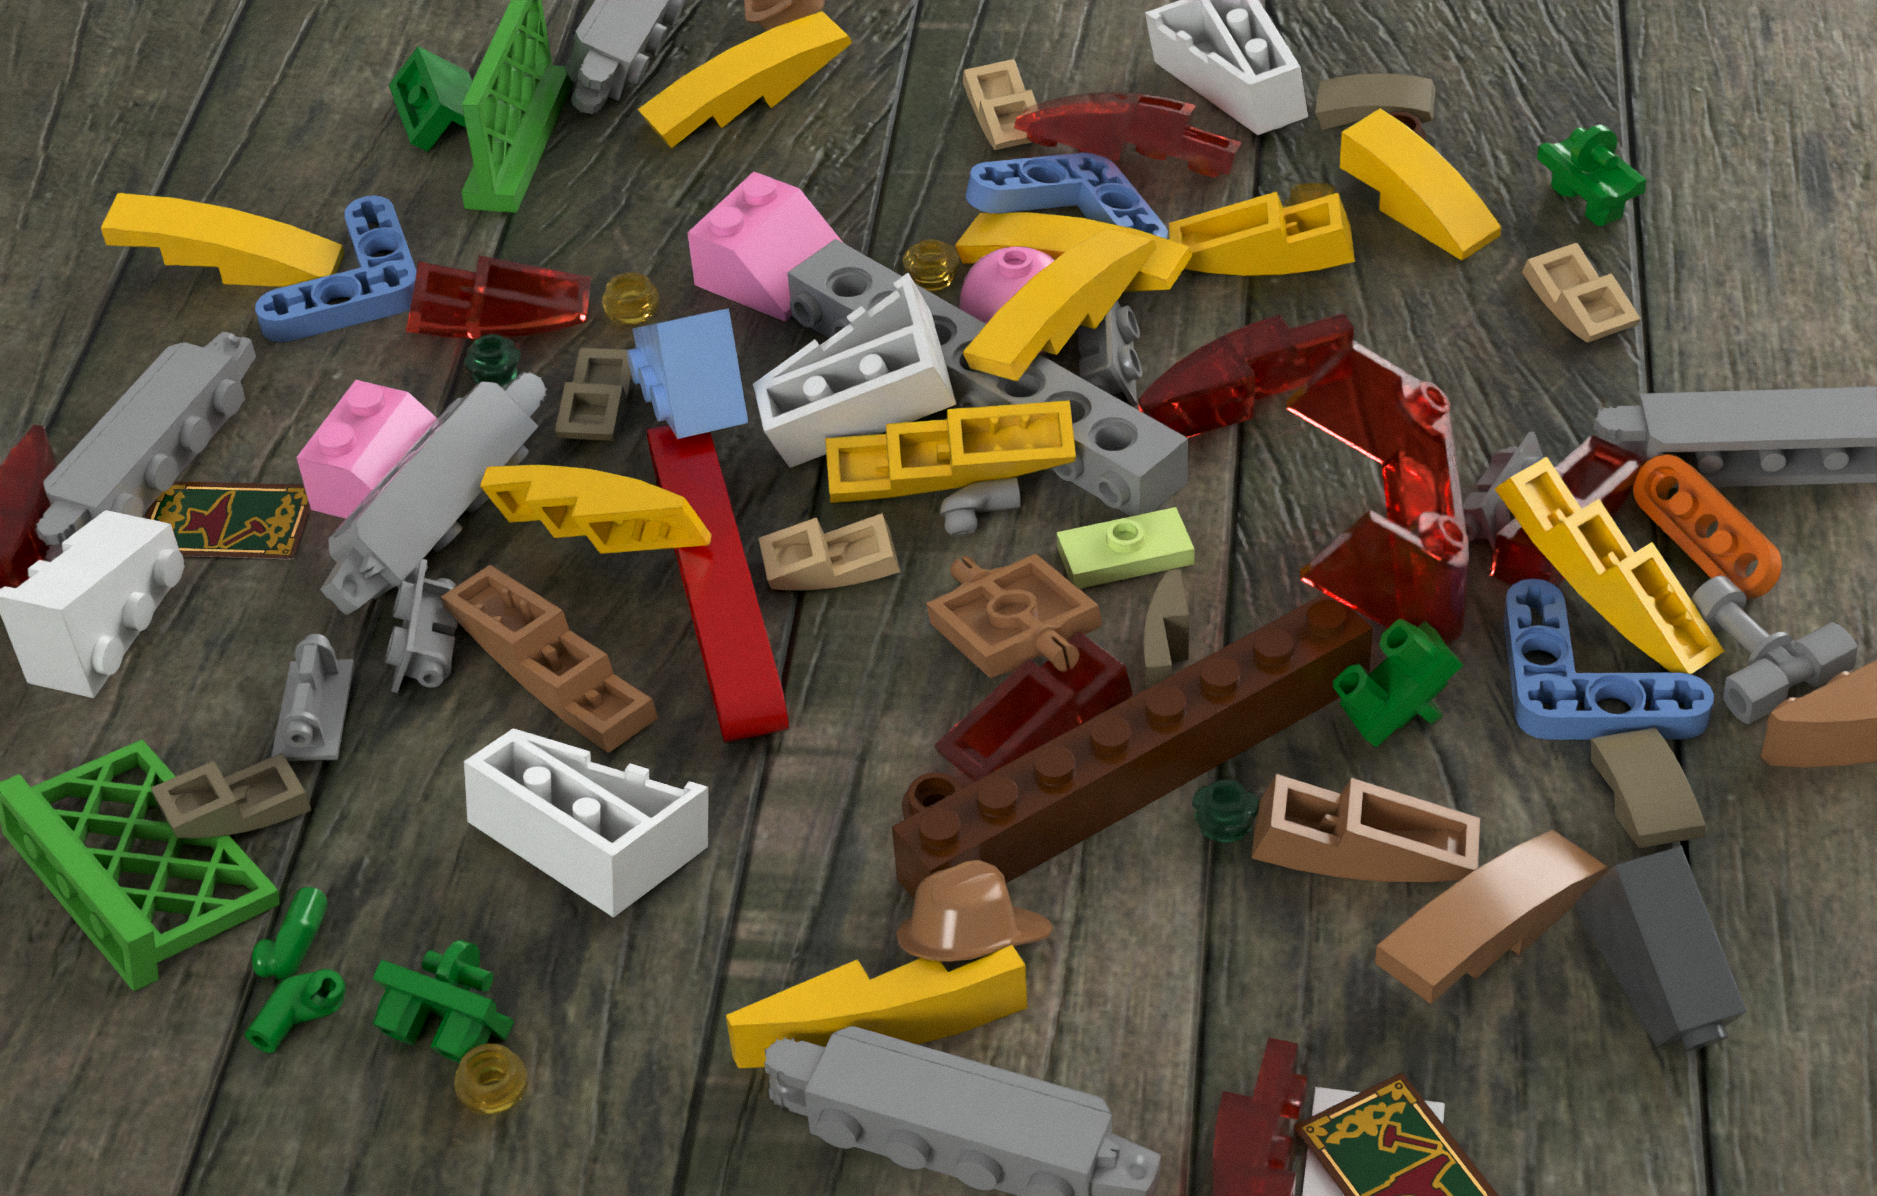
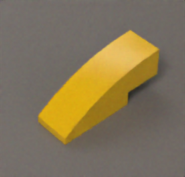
[1339,108,1501,261]
[1169,192,1355,276]

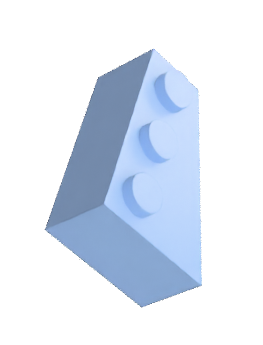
[627,308,748,439]

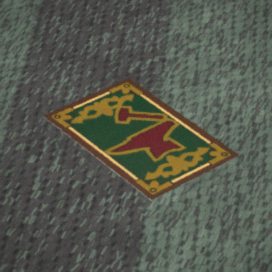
[145,481,310,559]
[1293,1073,1499,1196]

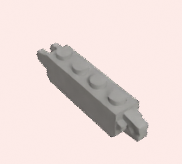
[565,0,685,115]
[36,331,256,562]
[320,371,547,616]
[1589,387,1877,488]
[764,1026,1161,1196]

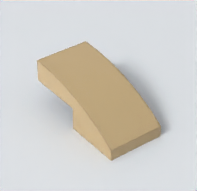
[963,59,1047,150]
[1522,242,1641,343]
[759,513,901,590]

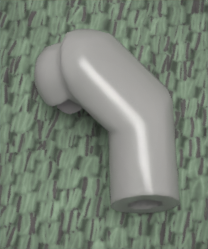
[940,477,1020,536]

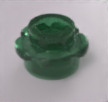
[464,334,521,386]
[1192,780,1259,843]

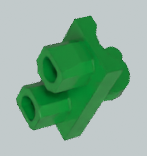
[1537,124,1647,226]
[1332,619,1464,748]
[372,939,515,1067]

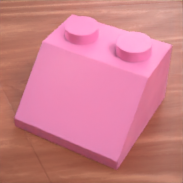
[687,171,843,322]
[296,380,437,519]

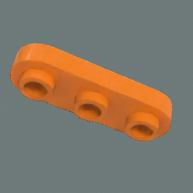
[1633,454,1782,599]

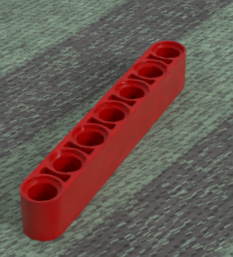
[646,425,789,744]

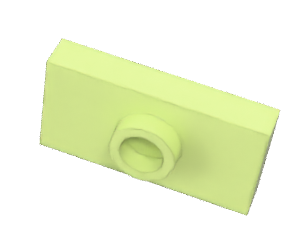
[1056,507,1195,589]

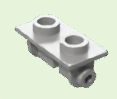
[1078,301,1142,406]
[1452,432,1545,557]
[385,559,457,693]
[271,634,355,761]

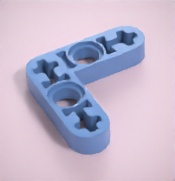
[965,153,1168,239]
[255,195,421,342]
[1503,579,1714,740]

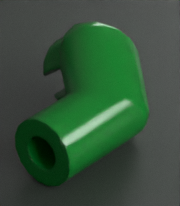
[252,887,328,981]
[245,969,346,1053]

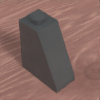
[1575,846,1747,1051]

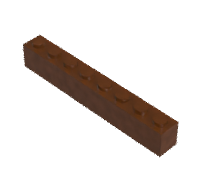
[892,590,1373,899]

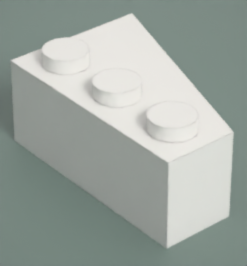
[1145,0,1308,135]
[753,273,957,468]
[0,510,185,698]
[464,728,708,918]

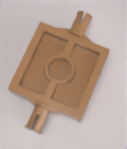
[926,553,1103,679]

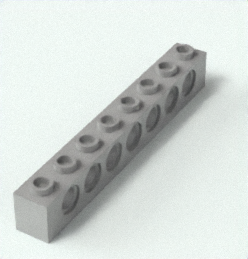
[787,239,1188,517]

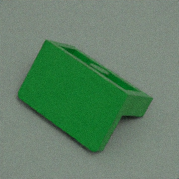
[389,46,472,152]

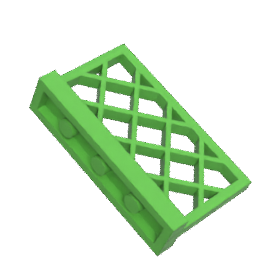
[461,0,573,213]
[0,740,280,992]

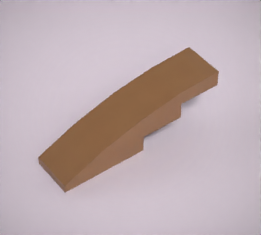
[440,565,658,753]
[1375,830,1608,1004]

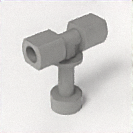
[1691,576,1858,724]

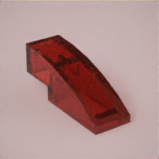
[406,255,591,339]
[1488,435,1647,587]
[934,632,1133,782]

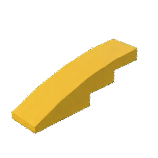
[638,11,853,149]
[101,193,345,287]
[955,212,1193,292]
[963,228,1157,381]
[825,400,1076,503]
[1494,457,1725,674]
[480,465,712,554]
[726,945,1028,1068]

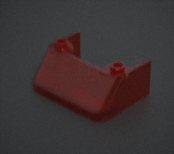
[1286,340,1469,646]

